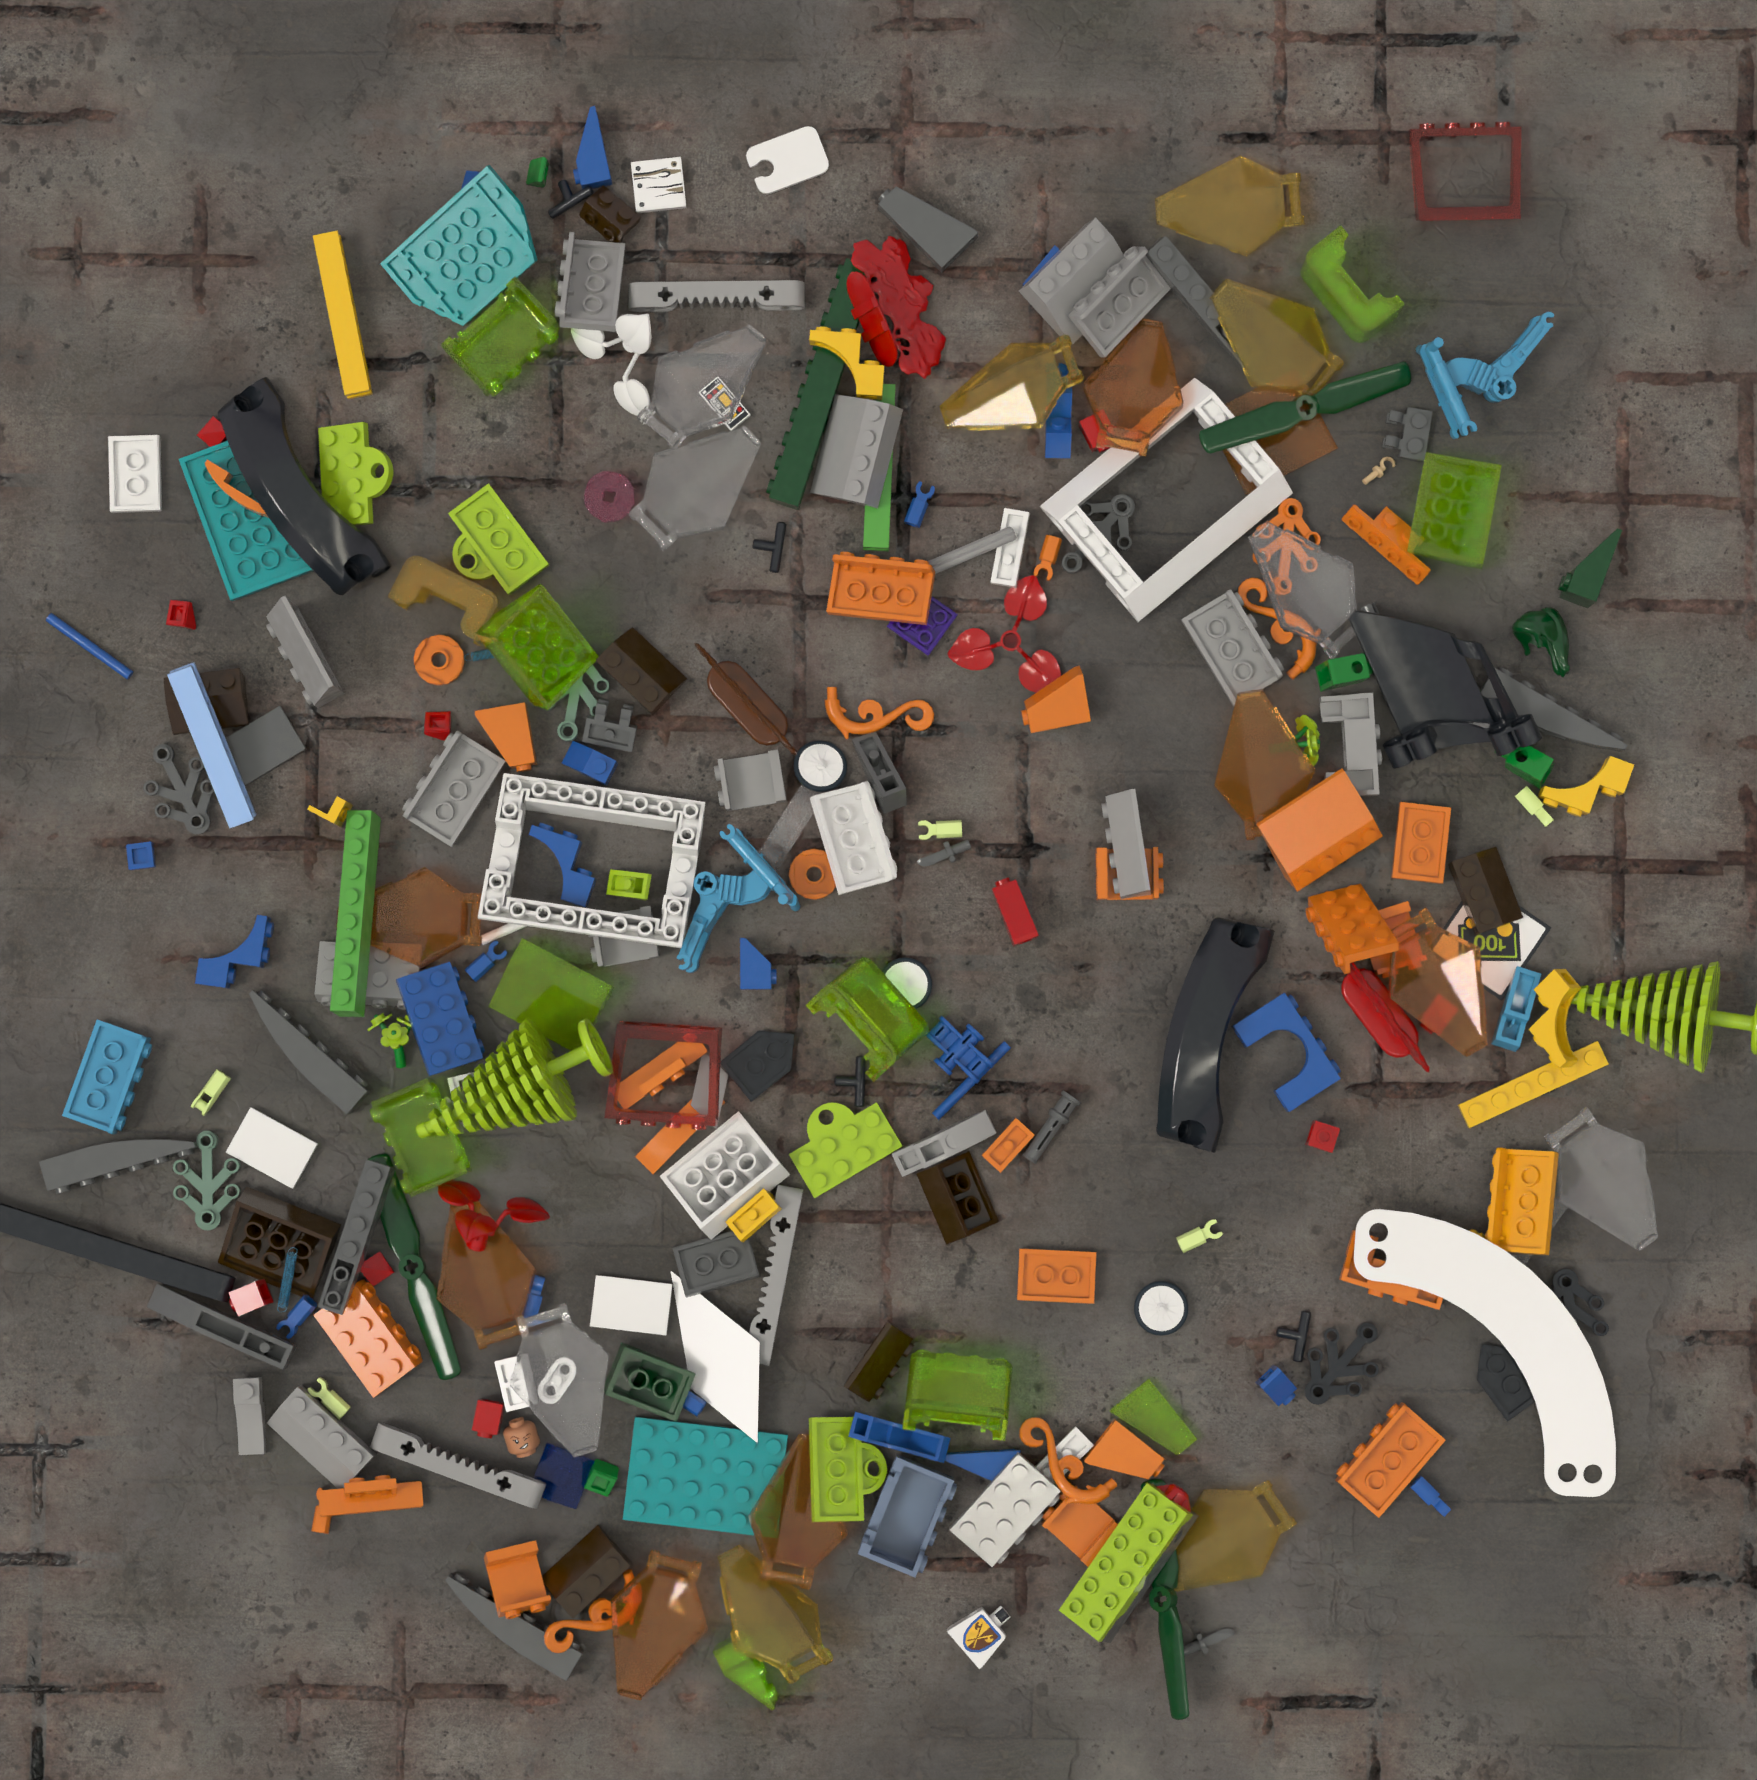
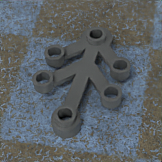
[1062,494,1135,574]
[143,744,215,835]

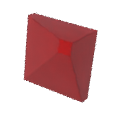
[197,416,227,447]
[166,600,196,630]
[424,711,451,741]
[361,1251,394,1287]

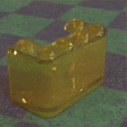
[388,556,504,649]

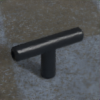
[548,180,594,219]
[752,522,787,573]
[835,1056,866,1107]
[1276,1311,1311,1362]

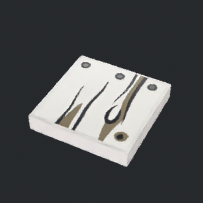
[631,157,687,213]

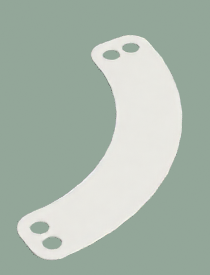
[1354,1209,1616,1497]

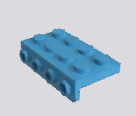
[62,1019,152,1134]

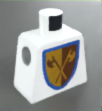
[947,1606,1011,1669]

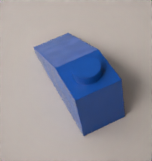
[573,106,613,189]
[945,1448,1020,1481]

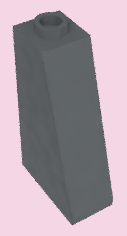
[878,186,978,273]

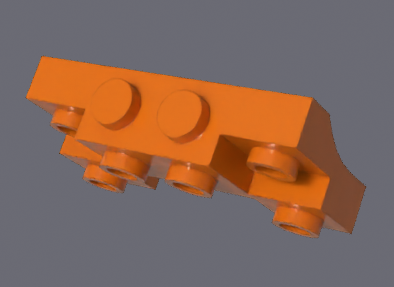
[1339,1230,1443,1310]

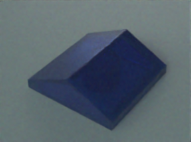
[533,1442,594,1509]

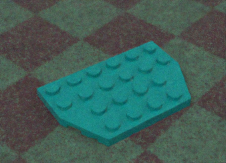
[380,165,538,326]

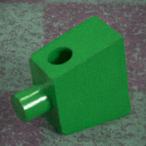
[1315,653,1373,692]
[1494,746,1554,789]

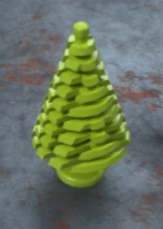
[1571,961,1757,1074]
[416,1018,613,1138]

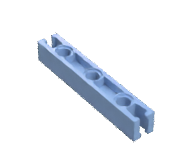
[167,662,256,828]

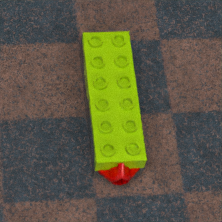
[1059,1483,1198,1643]

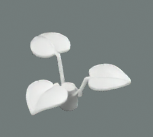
[571,314,652,417]

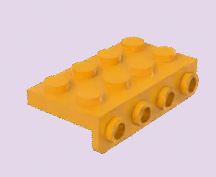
[1485,1147,1559,1255]

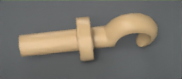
[1362,457,1395,485]

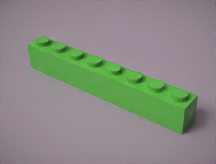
[330,810,381,1017]

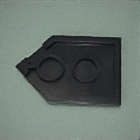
[719,1030,795,1102]
[1476,1344,1535,1422]

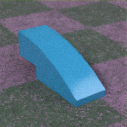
[1491,966,1541,1052]

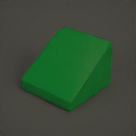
[526,157,549,188]
[584,1459,619,1497]

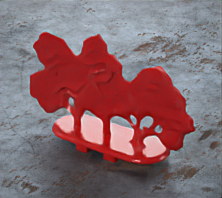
[847,236,946,379]
[1341,962,1430,1073]

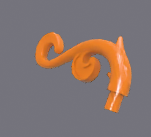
[1238,578,1319,680]
[825,687,934,739]
[1019,1417,1117,1504]
[544,1569,641,1653]

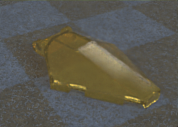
[1155,155,1305,256]
[1210,279,1344,396]
[939,335,1084,431]
[1174,1479,1297,1592]
[717,1545,833,1684]

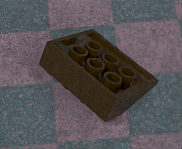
[218,1187,341,1299]

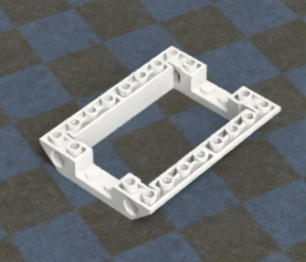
[1040,378,1293,622]
[478,773,705,948]

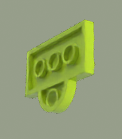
[318,422,393,526]
[448,483,549,595]
[789,1102,902,1198]
[809,1417,887,1522]

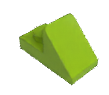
[606,869,652,901]

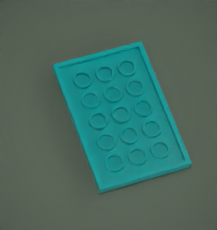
[179,441,313,601]
[623,1416,788,1538]

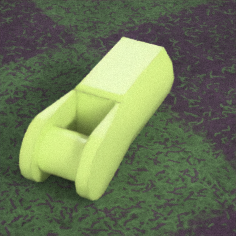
[191,1069,231,1116]

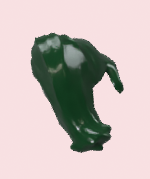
[1512,607,1570,677]

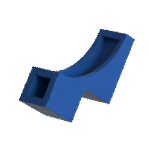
[1045,363,1072,458]
[529,823,596,908]
[195,915,274,989]
[848,1412,951,1463]

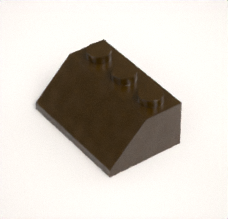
[596,627,687,715]
[164,668,249,735]
[1448,847,1523,936]
[916,1151,999,1245]
[844,1320,915,1402]
[542,1525,632,1618]

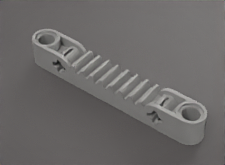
[628,280,805,312]
[749,1184,803,1366]
[370,1422,546,1509]

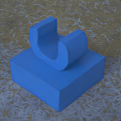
[126,842,156,870]

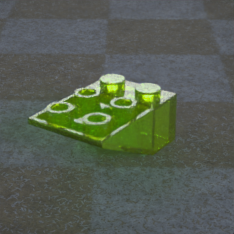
[713,1632,779,1710]

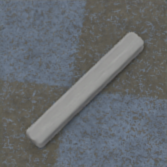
[928,527,1016,574]

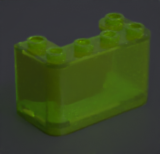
[1300,225,1405,343]
[440,276,560,397]
[805,957,929,1082]
[369,1078,472,1197]
[902,1349,1013,1441]

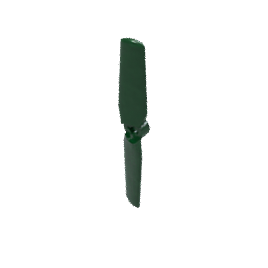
[1199,361,1411,454]
[367,1153,461,1380]
[1141,1479,1190,1720]

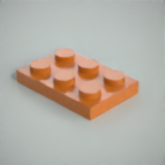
[1391,802,1451,884]
[1017,1248,1096,1304]

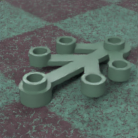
[540,644,610,742]
[173,1131,241,1231]

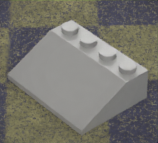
[1019,218,1124,347]
[810,394,903,509]
[266,596,344,708]

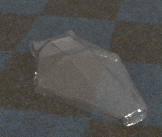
[637,324,766,450]
[628,426,761,551]
[1248,520,1358,659]
[1544,1107,1659,1251]
[509,1303,608,1457]

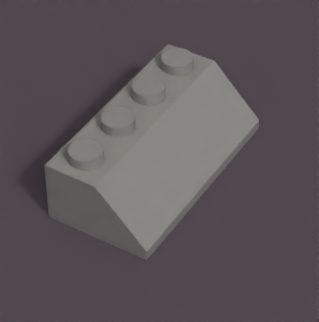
[1102,789,1151,899]
[267,1385,377,1489]

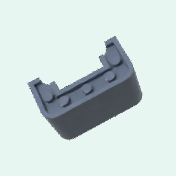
[858,1454,957,1577]

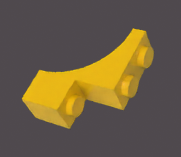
[809,327,884,400]
[1537,756,1634,817]
[1529,969,1581,1068]

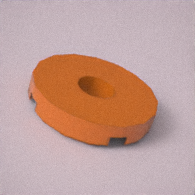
[413,635,465,686]
[789,849,836,900]

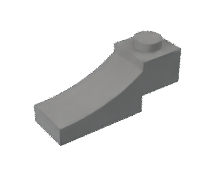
[233,1377,266,1455]

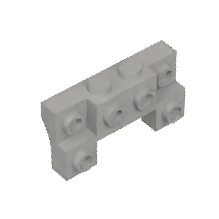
[1319,693,1382,797]

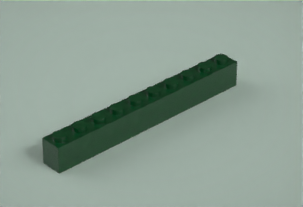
[766,258,874,510]

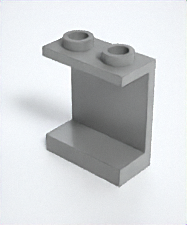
[714,750,787,811]
[588,906,660,967]

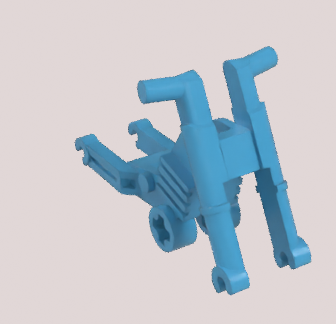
[1416,312,1554,439]
[677,824,800,973]

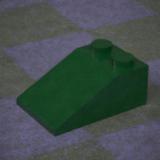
[1558,528,1622,608]
[602,1342,696,1422]

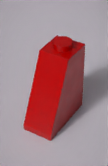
[992,877,1039,947]

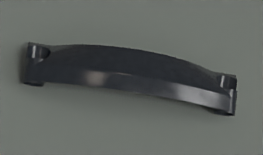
[218,377,392,595]
[1156,917,1275,1153]

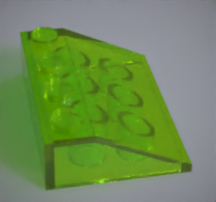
[1407,452,1502,569]
[475,584,599,710]
[488,938,614,1051]

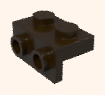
[579,185,641,243]

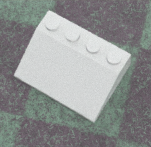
[660,1111,790,1240]

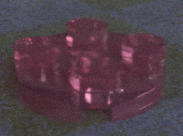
[584,471,635,523]

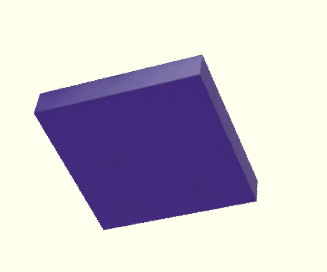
[887,597,958,656]

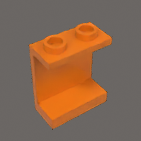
[1096,847,1164,900]
[1370,901,1427,978]
[1041,1485,1118,1567]
[484,1540,551,1619]

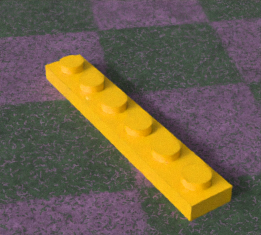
[1458,1041,1608,1128]

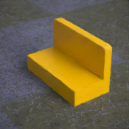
[307,796,353,827]
[726,1188,782,1243]

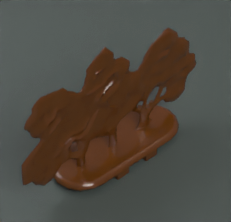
[695,643,797,755]

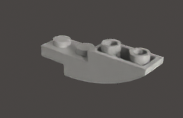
[892,1110,997,1177]

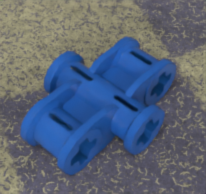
[924,1015,994,1084]

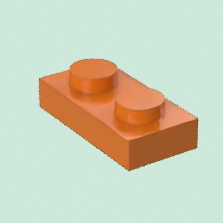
[981,1118,1035,1173]

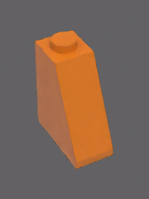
[1021,666,1091,733]
[475,702,537,772]
[1083,1419,1165,1479]

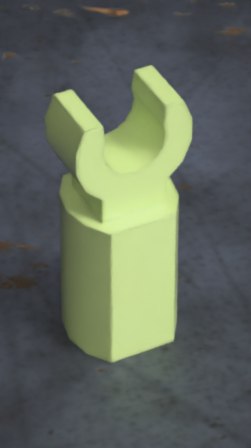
[1515,786,1554,827]
[918,820,962,840]
[1176,1219,1223,1253]
[307,1377,351,1420]

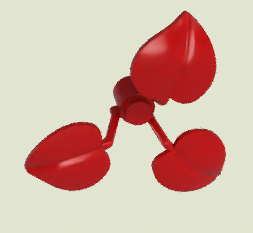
[948,575,1061,693]
[437,1180,550,1252]

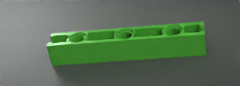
[863,384,895,552]

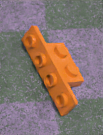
[1342,505,1431,585]
[611,1032,707,1110]
[318,1475,423,1517]

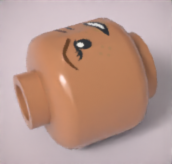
[503,1417,540,1458]

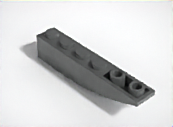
[1146,236,1263,369]
[1480,667,1628,752]
[249,990,370,1114]
[39,1139,198,1194]
[318,1159,396,1315]
[147,1283,298,1370]
[445,1573,584,1681]

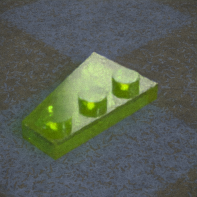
[1109,1378,1197,1456]

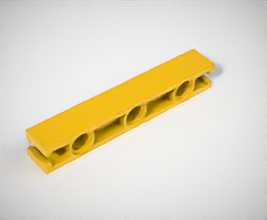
[313,230,373,399]

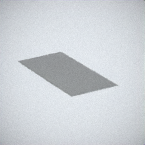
[691,1054,728,1130]

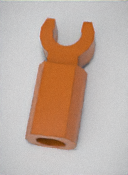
[1033,535,1062,581]
[311,1488,332,1534]

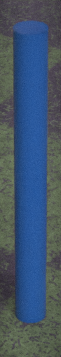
[46,613,133,680]
[932,1041,1011,1120]

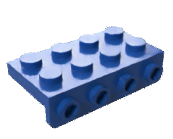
[396,962,485,1077]

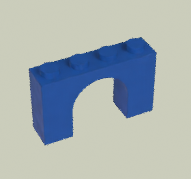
[1231,992,1341,1112]

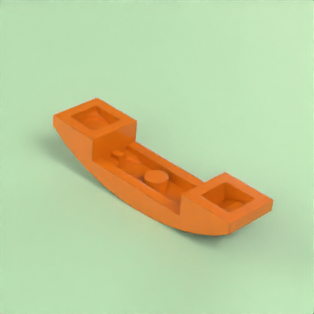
[205,459,269,518]
[635,1099,725,1175]

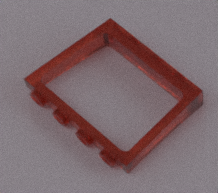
[1409,122,1521,221]
[604,1021,722,1130]

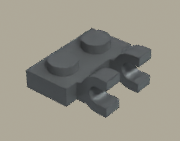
[1381,407,1432,462]
[582,698,638,752]

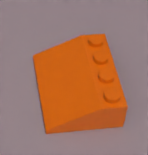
[1256,769,1383,892]

